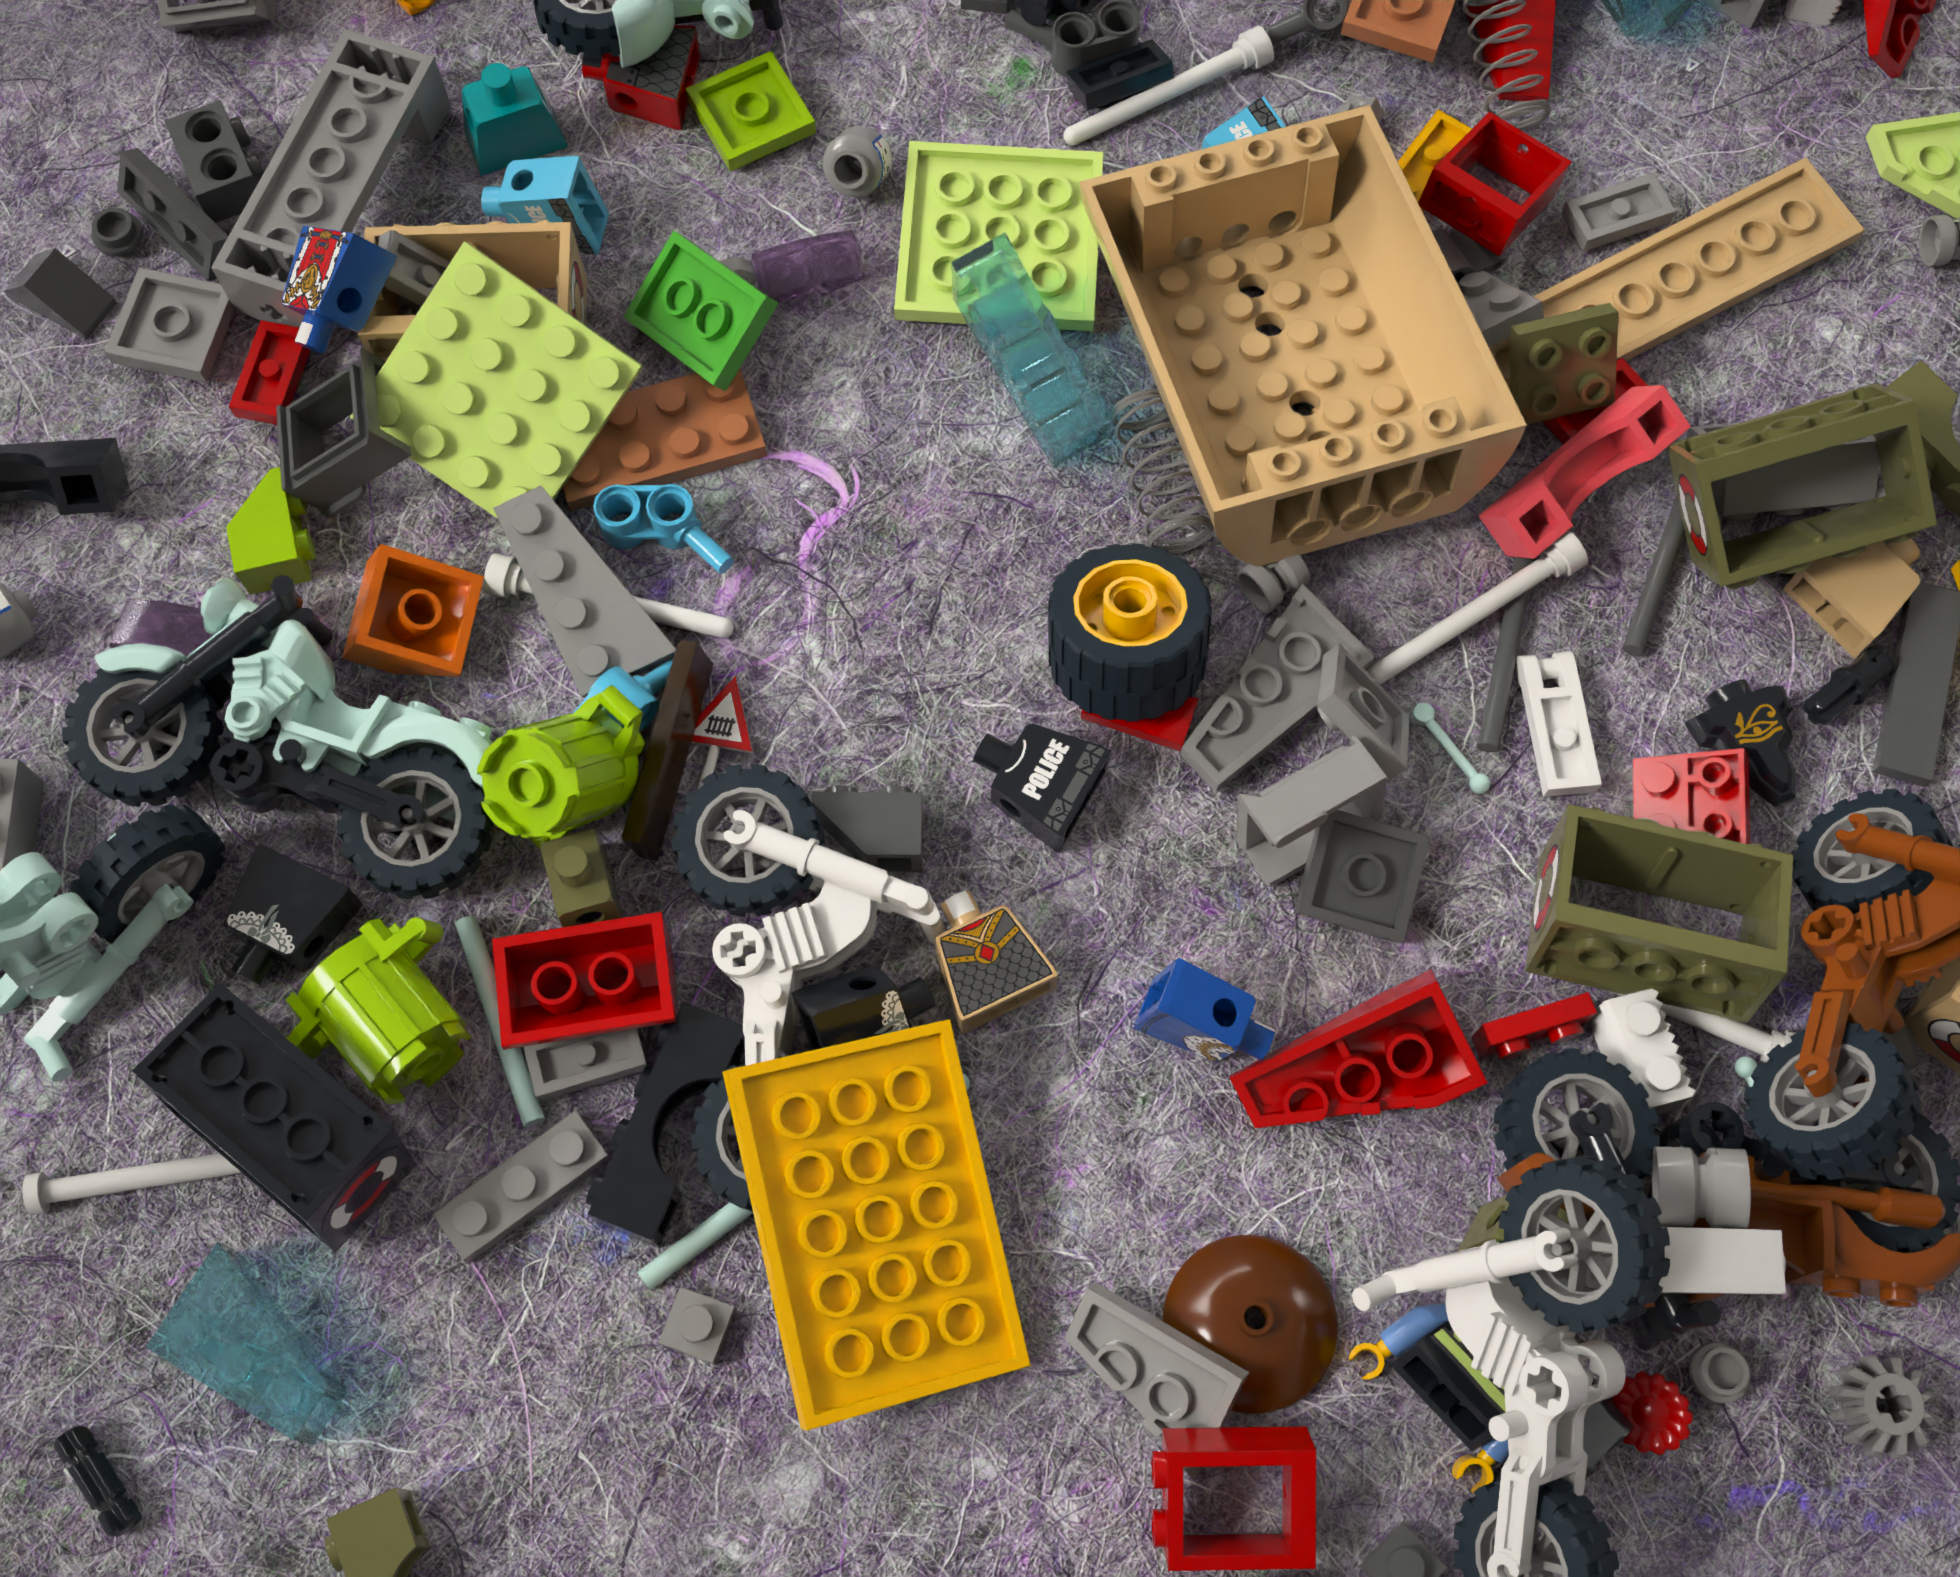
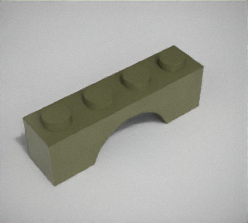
[1873,360,1960,517]
[325,1487,430,1577]

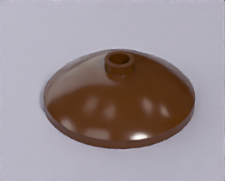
[1162,1235,1338,1414]

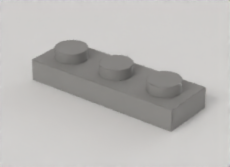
[432,1110,611,1264]

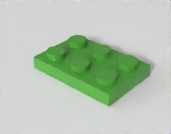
[623,230,779,391]

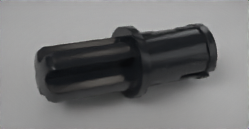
[1803,644,1897,725]

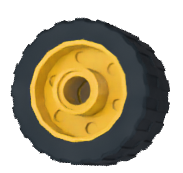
[1048,543,1212,722]

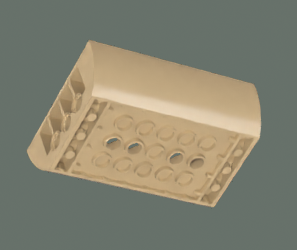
[1079,105,1527,567]

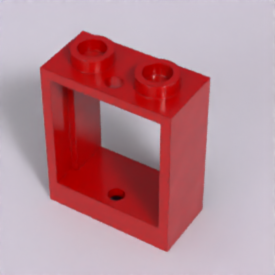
[1418,111,1572,257]
[1151,1426,1316,1571]

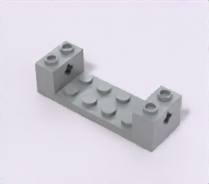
[211,29,451,327]

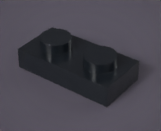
[1066,39,1174,111]

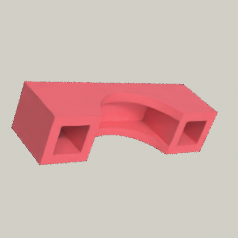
[1478,385,1691,559]

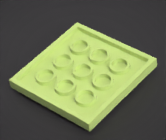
[894,141,1103,332]
[350,241,644,519]

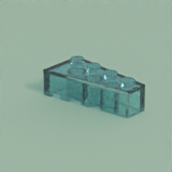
[951,232,1111,468]

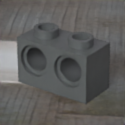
[164,100,264,223]

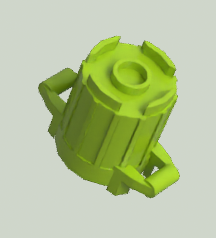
[477,685,645,850]
[285,917,471,1105]

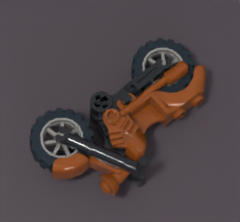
[1494,1048,1960,1351]

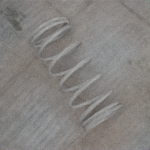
[1460,0,1552,130]
[1110,389,1213,555]

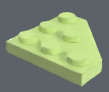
[1866,112,1960,219]

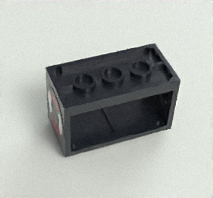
[132,983,417,1253]

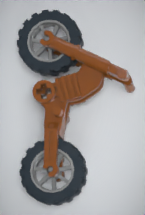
[1744,789,1960,1180]

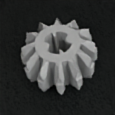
[1827,1354,1939,1459]

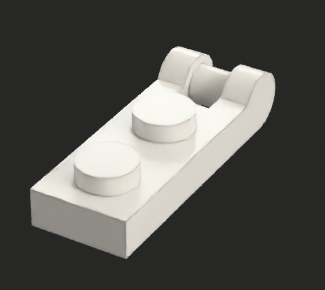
[1515,651,1602,797]

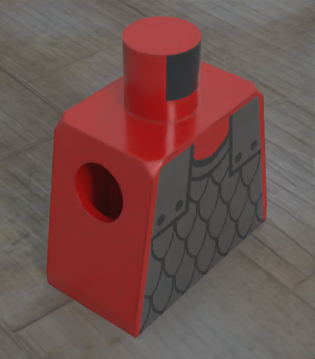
[582,25,701,130]

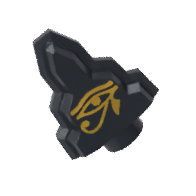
[1685,679,1796,807]

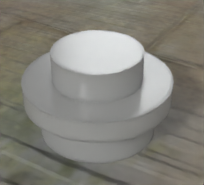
[1689,1342,1751,1404]

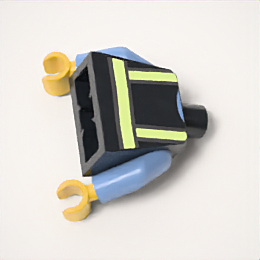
[1349,1303,1509,1493]

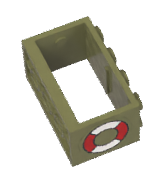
[1667,383,1937,589]
[1525,804,1793,1023]

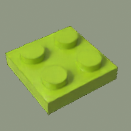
[685,51,816,172]

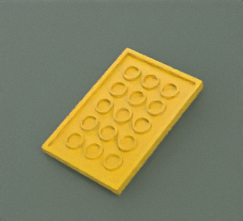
[722,1019,1031,1431]

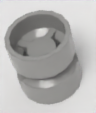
[1652,1146,1751,1229]

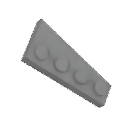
[1180,584,1375,793]

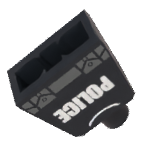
[973,724,1111,853]

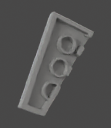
[493,485,676,699]

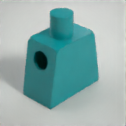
[462,63,568,176]

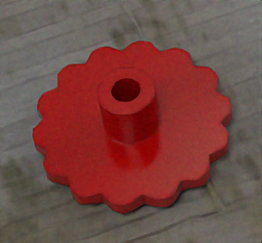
[1612,1371,1694,1455]

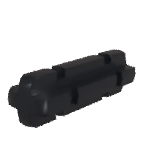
[54,1425,141,1537]

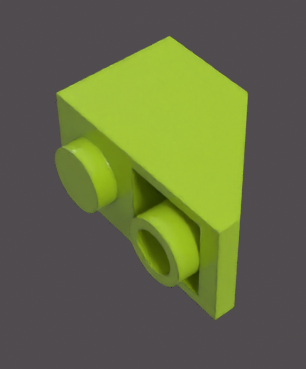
[226,467,316,595]

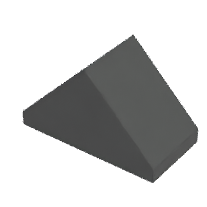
[4,248,117,340]

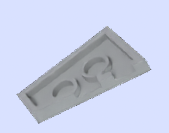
[1064,1282,1249,1480]

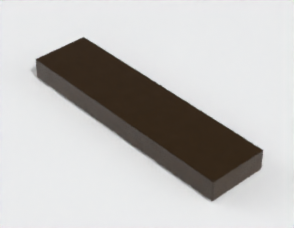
[621,640,714,861]

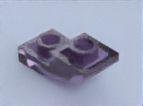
[751,230,866,303]
[109,599,214,656]

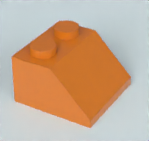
[342,544,484,677]

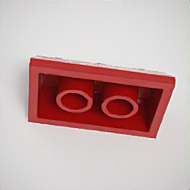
[492,912,677,1050]

